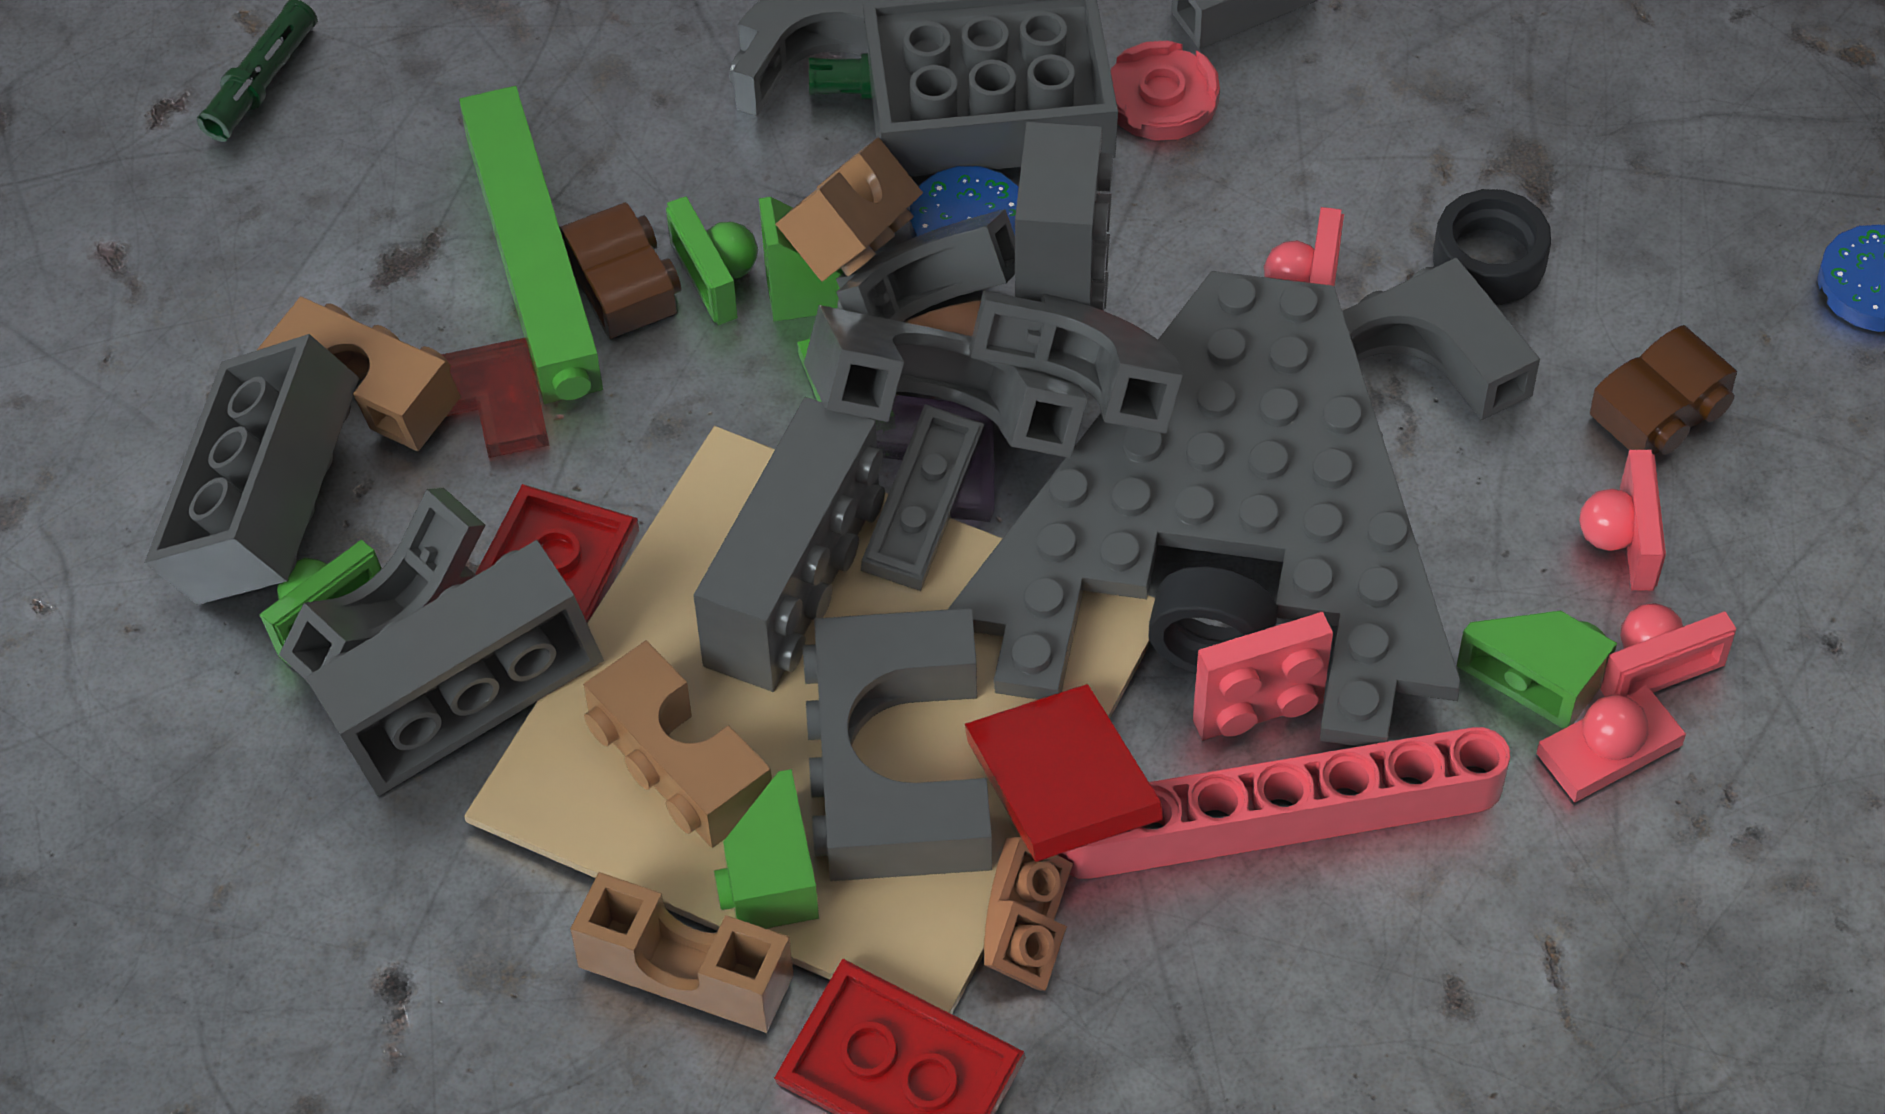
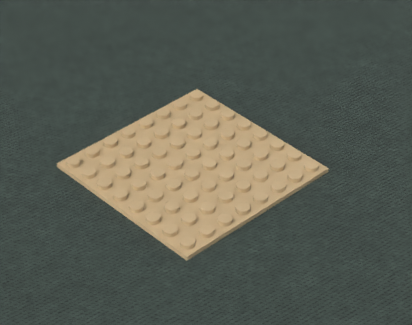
[464,426,1155,1014]

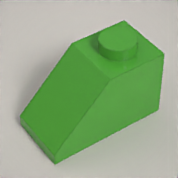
[759,197,844,322]
[1456,610,1617,729]
[714,769,819,929]

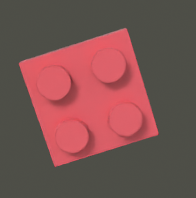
[1193,612,1333,741]

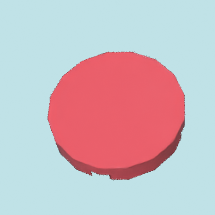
[1110,41,1220,141]

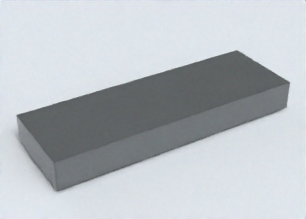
[861,404,984,591]

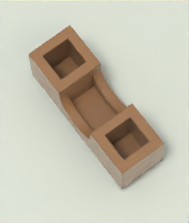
[776,137,923,282]
[257,296,461,452]
[583,640,772,848]
[570,872,794,1033]

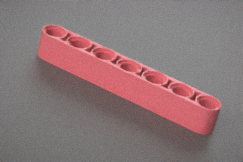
[1058,727,1510,879]

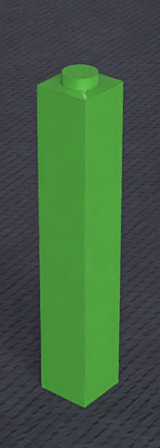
[459,86,603,404]

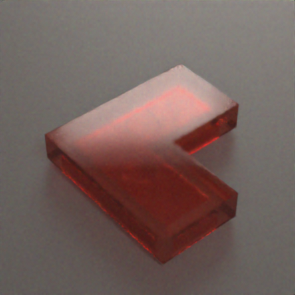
[441,337,550,458]

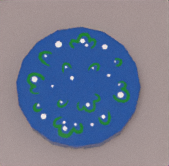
[909,166,1019,238]
[1817,225,1885,332]

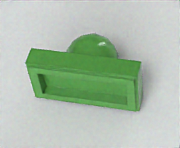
[666,196,759,325]
[259,540,382,667]

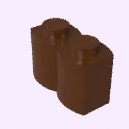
[559,202,682,339]
[1590,325,1737,455]

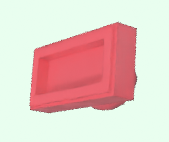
[1264,207,1344,287]
[1579,450,1666,591]
[1600,603,1737,697]
[1536,686,1686,803]

